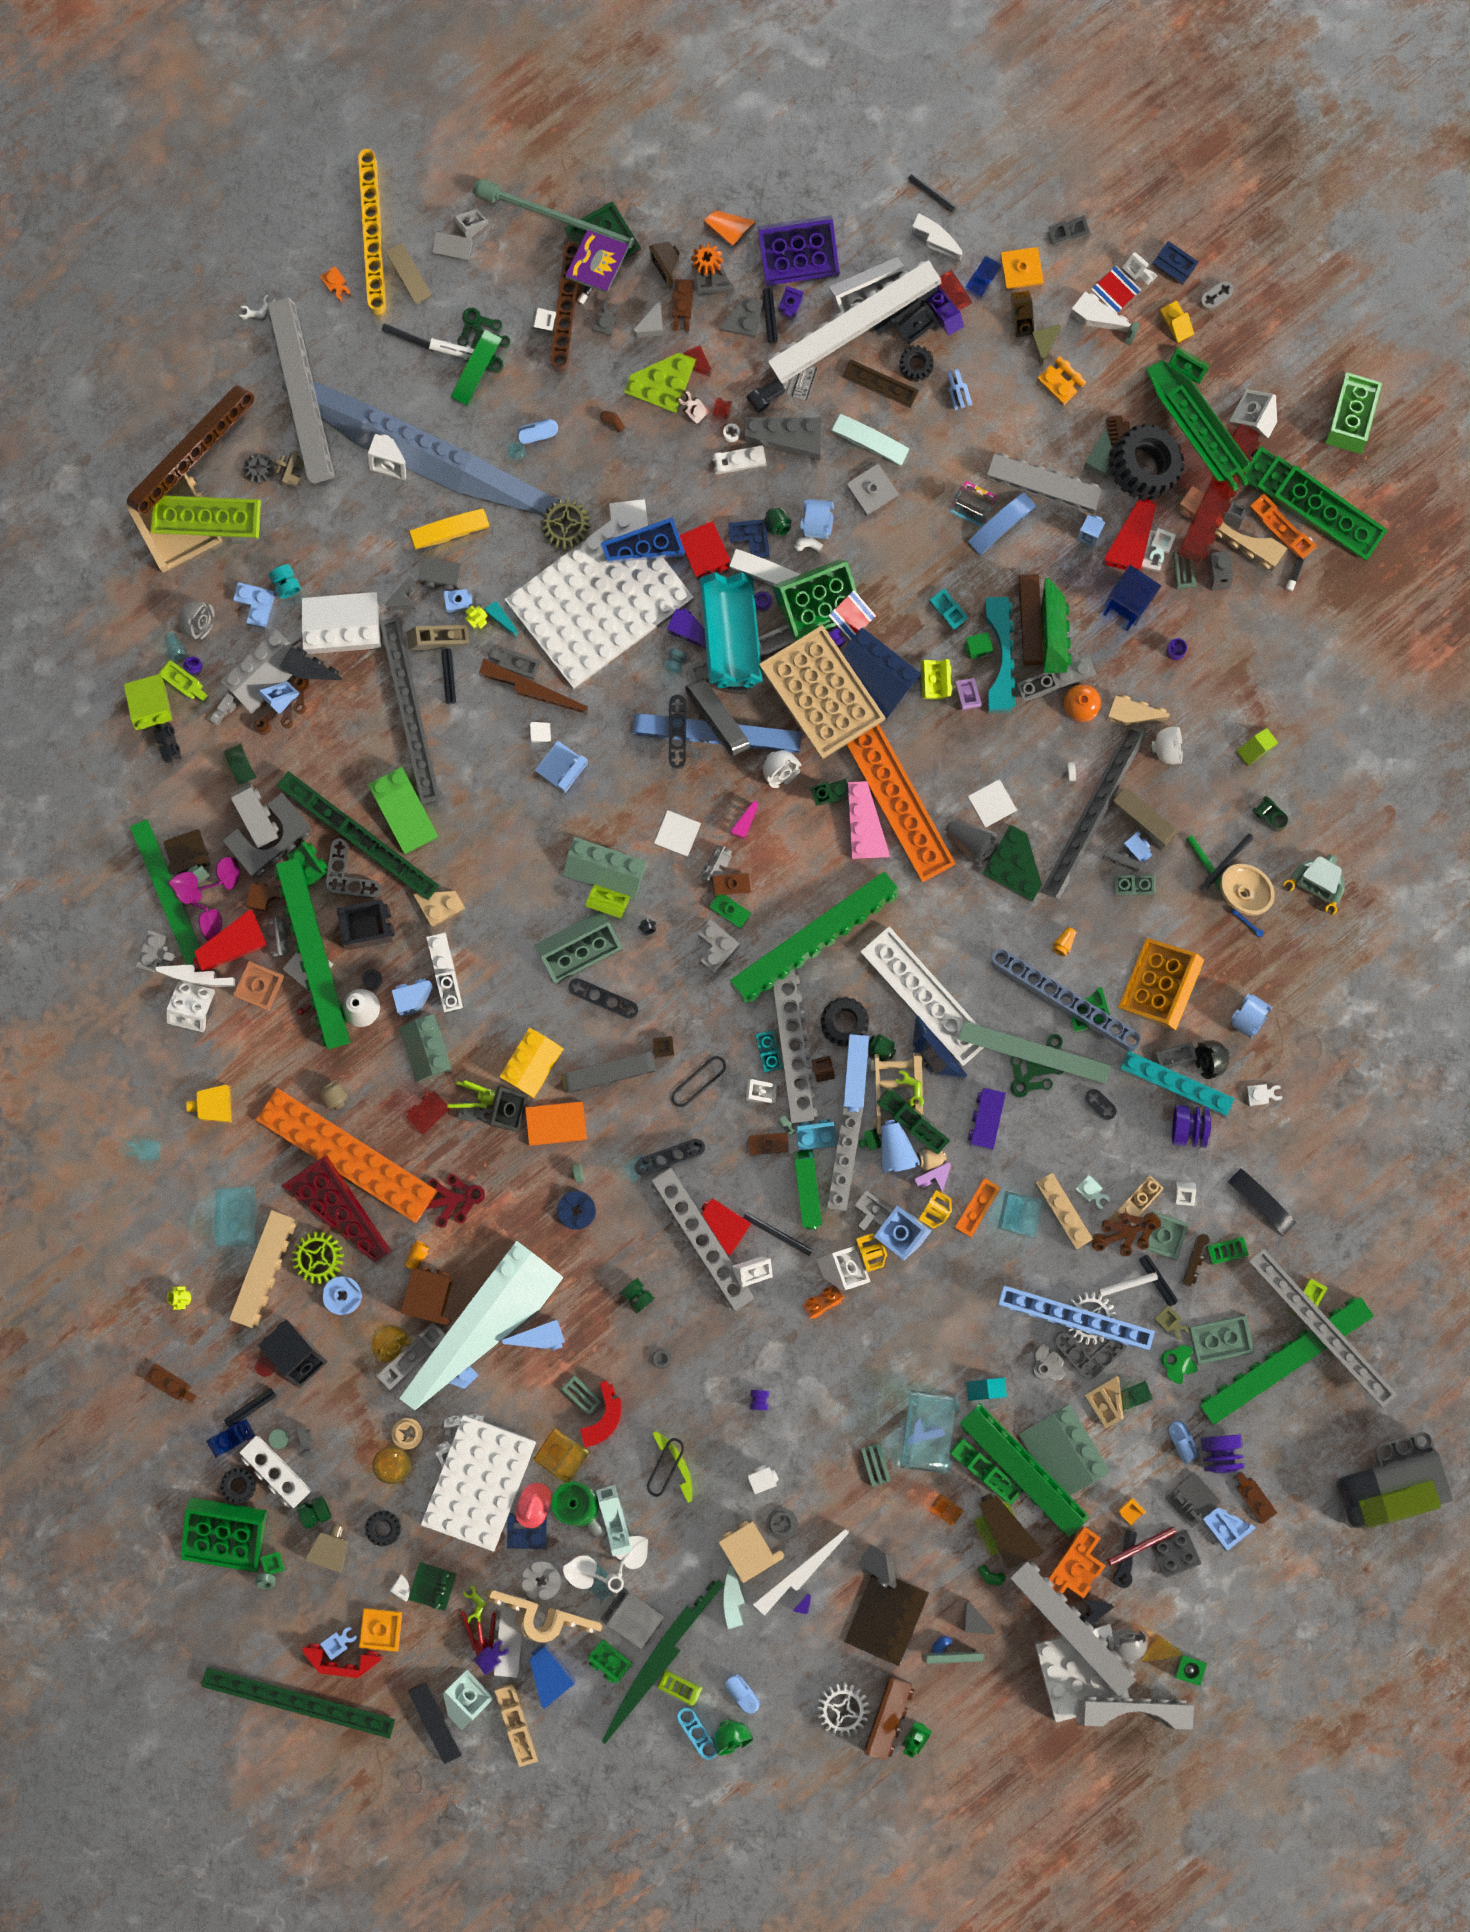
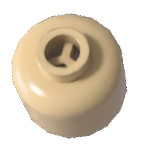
[917,1146,947,1172]

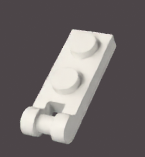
[711,445,767,474]

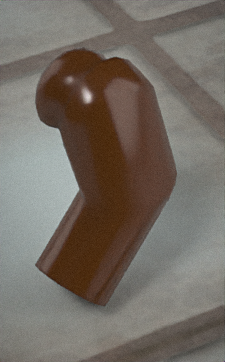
[600,411,625,432]

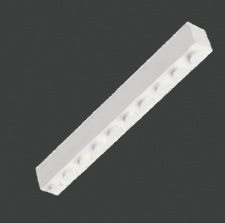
[768,260,941,383]

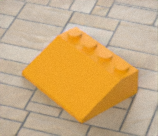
[1118,938,1204,1030]

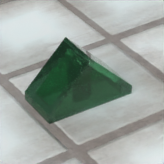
[224,744,257,786]
[1120,1381,1153,1411]

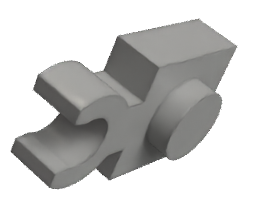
[210,693,237,726]

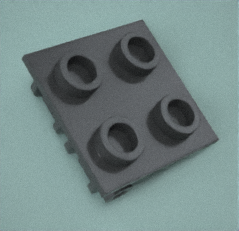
[1166,1472,1221,1527]
[1151,1530,1202,1579]

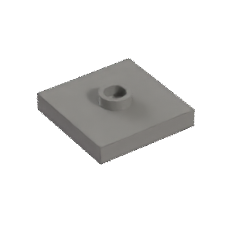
[847,464,899,516]

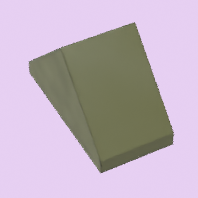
[1031,324,1061,364]

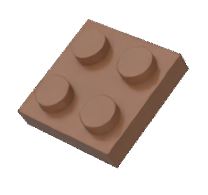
[233,961,285,1011]

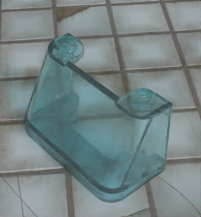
[899,1390,960,1474]

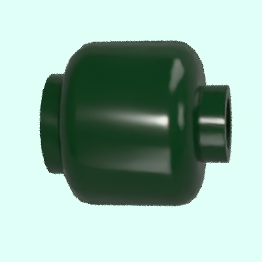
[764,508,792,536]
[868,1033,896,1061]

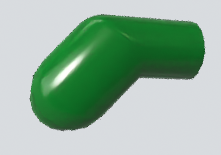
[977,1564,1006,1586]

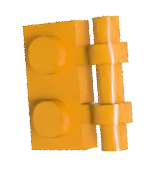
[1037,356,1087,406]

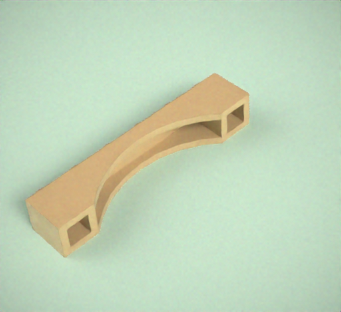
[1178,486,1288,571]

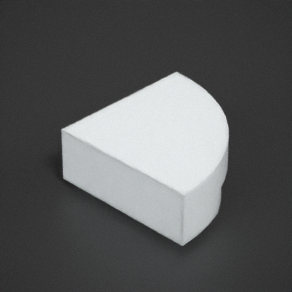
[390,1574,410,1602]

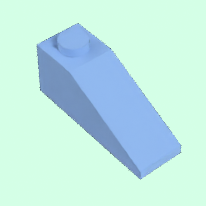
[502,1320,565,1351]

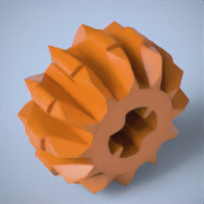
[691,243,723,276]

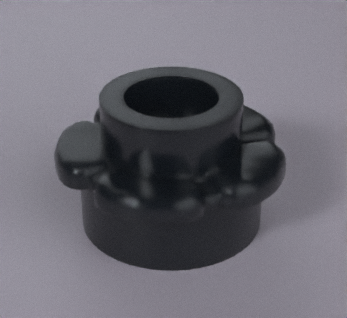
[638,919,656,935]

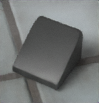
[1222,501,1248,529]

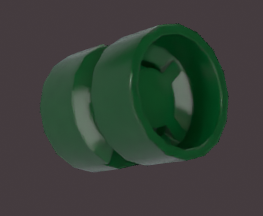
[619,1278,655,1314]
[296,1495,332,1530]

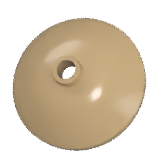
[1220,864,1275,916]

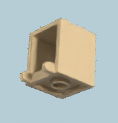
[719,1520,784,1583]

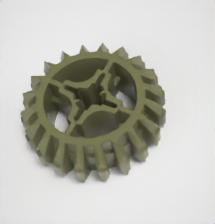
[540,499,591,550]

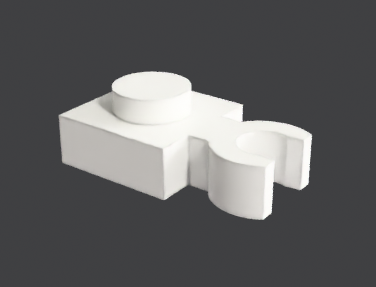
[1246,1084,1282,1106]

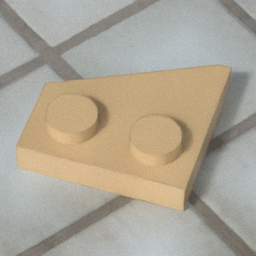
[1085,1375,1124,1428]

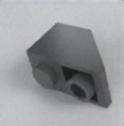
[858,1544,897,1589]

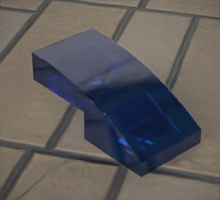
[966,255,1002,297]

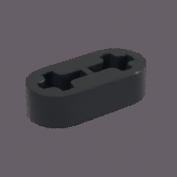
[1085,1089,1117,1120]

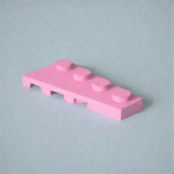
[848,781,890,859]

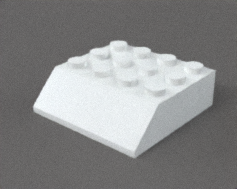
[1034,1624,1130,1722]

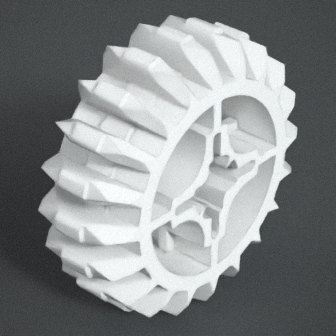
[1066,1292,1116,1345]
[817,1683,870,1737]

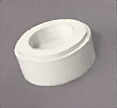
[1067,762,1076,782]

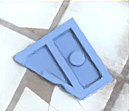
[1202,1507,1255,1551]

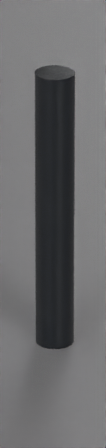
[908,173,957,212]
[381,323,434,351]

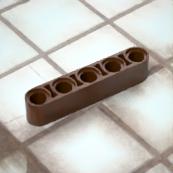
[1019,574,1043,666]

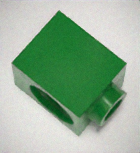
[963,632,993,659]

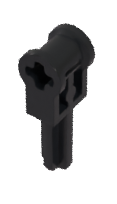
[1113,1530,1137,1588]

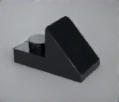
[1079,1599,1114,1625]

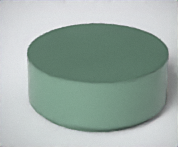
[572,1163,585,1183]
[269,1429,289,1449]
[255,1574,276,1589]

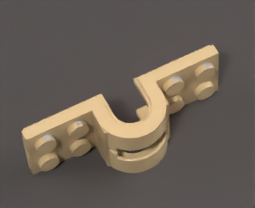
[482,1588,602,1642]

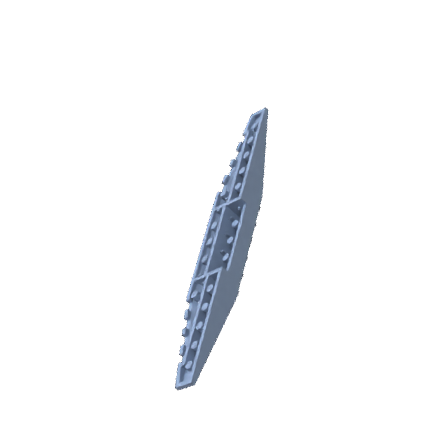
[282,381,558,515]

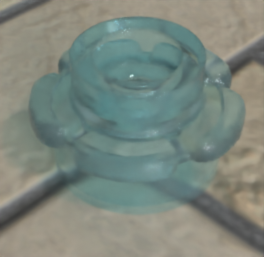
[508,442,526,460]

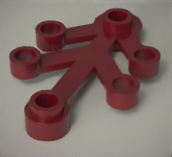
[423,1174,485,1228]

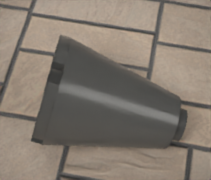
[946,819,1001,868]

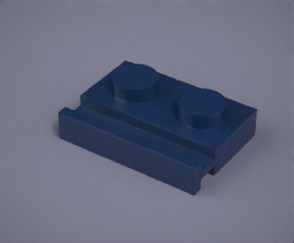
[1152,241,1199,285]

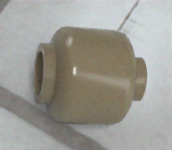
[319,1080,347,1110]

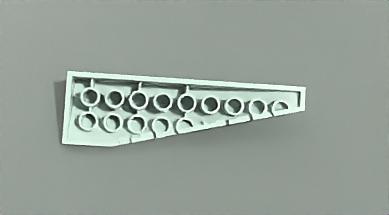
[399,1241,563,1410]

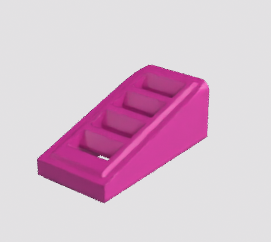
[730,801,758,840]

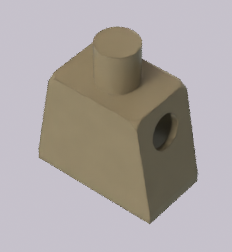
[305,1524,348,1573]

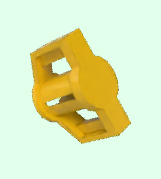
[918,1189,952,1229]
[856,1233,887,1272]

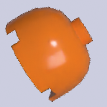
[1063,684,1101,723]

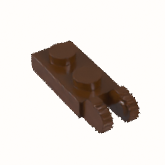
[673,279,693,331]

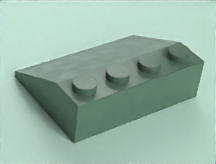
[1018,1404,1110,1496]

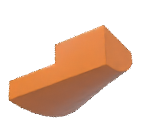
[704,210,756,247]

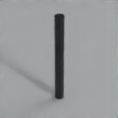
[1199,833,1254,892]
[742,1211,813,1256]

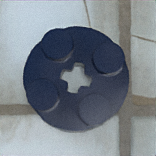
[557,1191,596,1230]

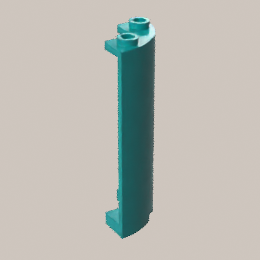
[700,572,763,688]

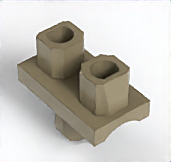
[272,450,304,486]

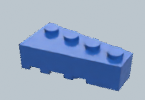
[601,517,685,563]

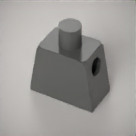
[1206,551,1233,590]

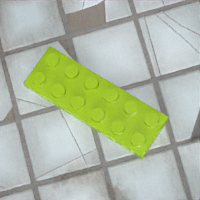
[151,496,261,538]

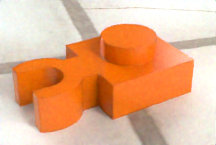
[320,266,351,302]

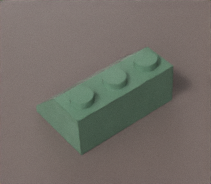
[399,1014,453,1083]

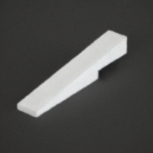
[753,1529,849,1616]

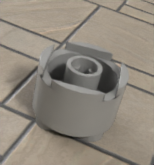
[521,1560,562,1601]

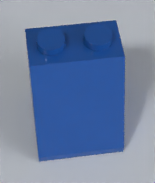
[529,1644,577,1709]

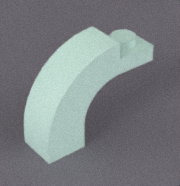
[596,1485,632,1556]

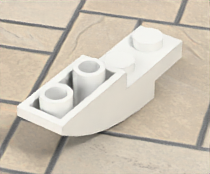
[427,932,463,1012]

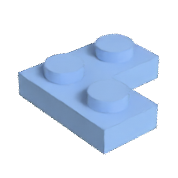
[233,582,276,629]

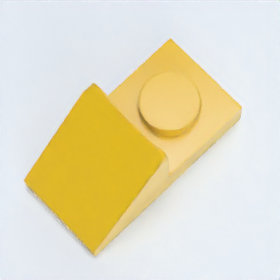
[1160,301,1194,343]

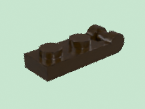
[1181,1234,1209,1287]

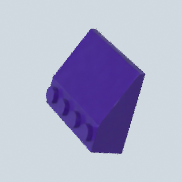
[757,215,840,286]

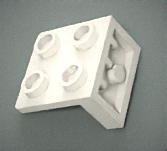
[167,981,215,1033]

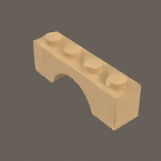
[1035,1173,1093,1250]

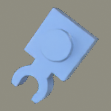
[321,1627,357,1660]

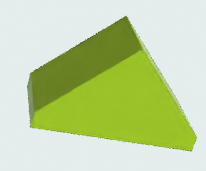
[1237,728,1278,766]

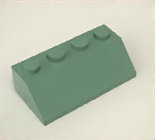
[563,837,647,900]
[535,911,623,984]

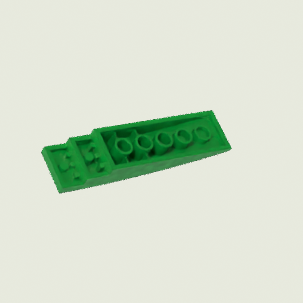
[1243,446,1387,561]

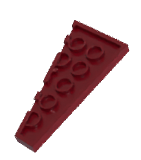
[281,1155,391,1263]

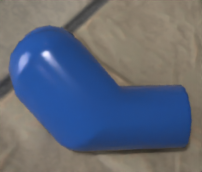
[932,1636,952,1653]

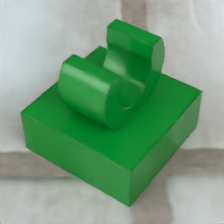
[858,1129,881,1151]

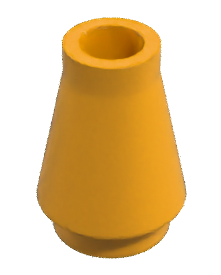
[1052,927,1077,957]
[405,1240,430,1270]

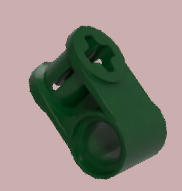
[1252,796,1288,832]

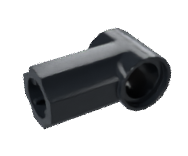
[746,378,786,413]

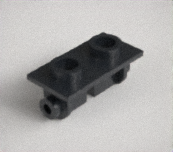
[154,723,182,763]

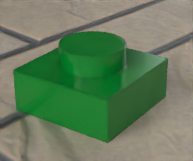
[260,1551,285,1574]

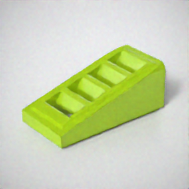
[657,1670,703,1706]

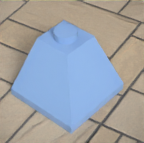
[874,1206,932,1260]

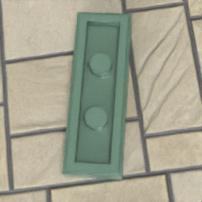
[921,1651,984,1664]

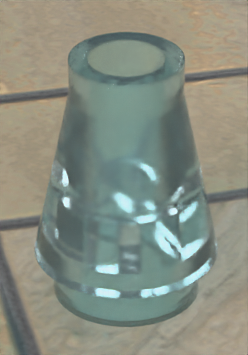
[165,632,187,661]

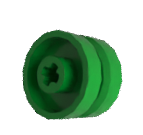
[551,1481,599,1527]

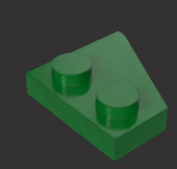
[1069,987,1110,1033]

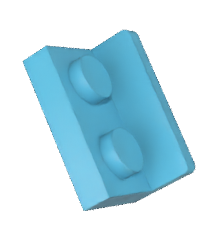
[796,1119,837,1151]

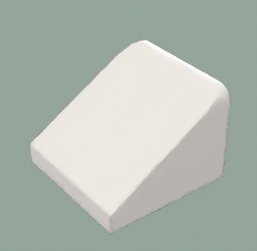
[530,722,551,743]
[1174,1181,1196,1206]

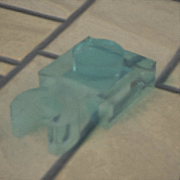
[126,1140,161,1161]

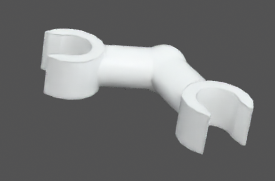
[239,295,276,320]

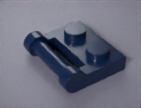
[507,1513,547,1549]

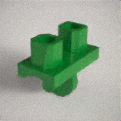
[901,1722,932,1758]

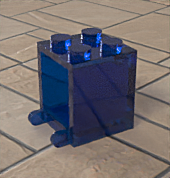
[1103,565,1162,631]

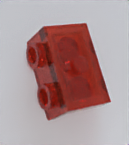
[406,1091,451,1135]

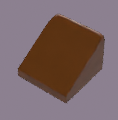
[811,1056,835,1083]

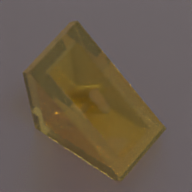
[1141,1634,1182,1662]

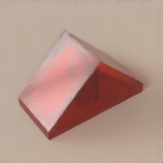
[682,345,712,377]

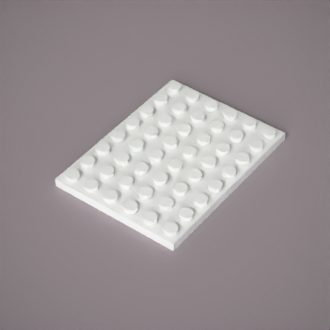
[505,509,694,689]

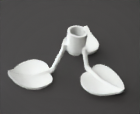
[563,1536,648,1615]

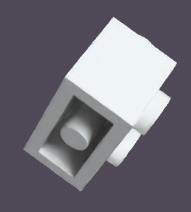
[748,1465,779,1494]

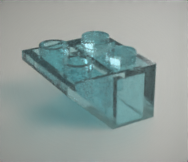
[997,1191,1043,1238]

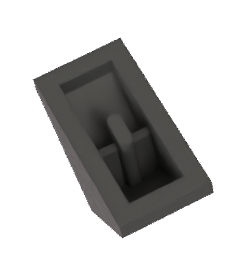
[964,1601,995,1634]

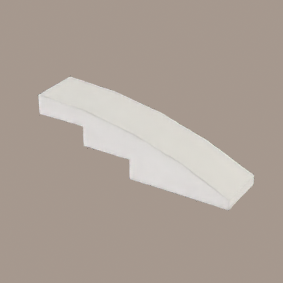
[730,549,800,586]
[156,965,236,987]

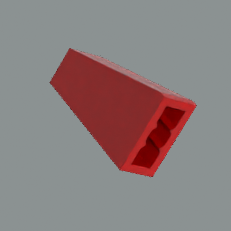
[1102,499,1156,574]
[192,909,267,972]

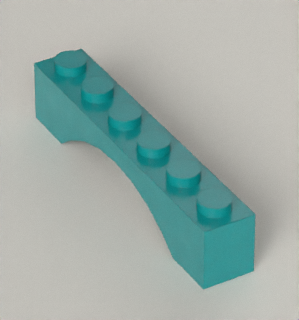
[985,597,1015,713]
[1118,1051,1235,1118]

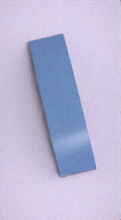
[968,493,1037,556]

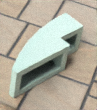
[724,1565,745,1629]

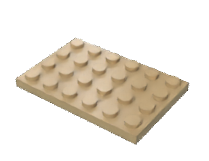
[759,625,886,760]

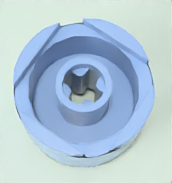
[800,499,834,539]
[1230,994,1273,1039]

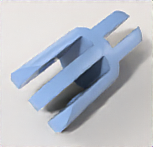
[948,368,972,411]
[517,419,558,444]
[1169,1421,1199,1464]
[725,1674,760,1714]

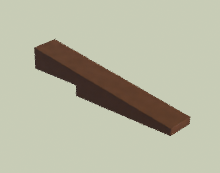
[479,658,589,714]

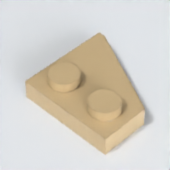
[414,891,465,927]

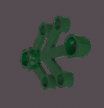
[457,307,511,373]
[1010,1034,1064,1097]

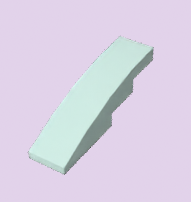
[831,414,909,466]

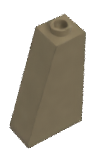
[1112,787,1179,851]

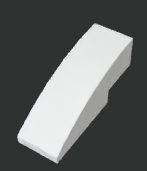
[912,213,962,261]

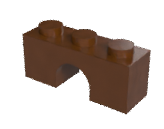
[246,882,287,916]

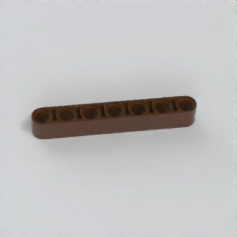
[551,242,579,372]

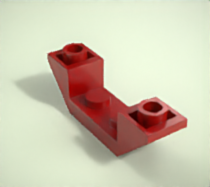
[302,1643,383,1678]

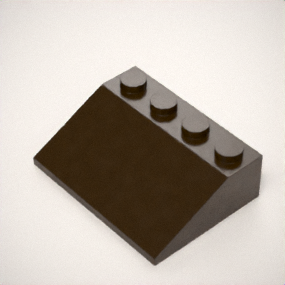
[844,1575,929,1666]

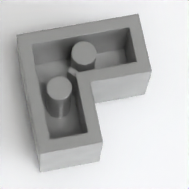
[698,919,740,975]

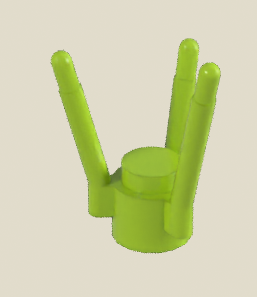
[447,1080,495,1109]

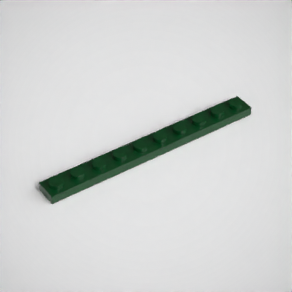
[201,1667,396,1739]

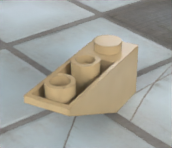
[1107,694,1170,726]
[1108,1175,1164,1225]

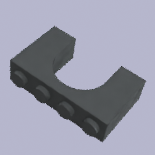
[223,793,313,878]

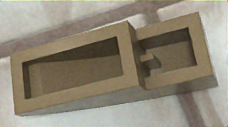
[386,242,432,305]

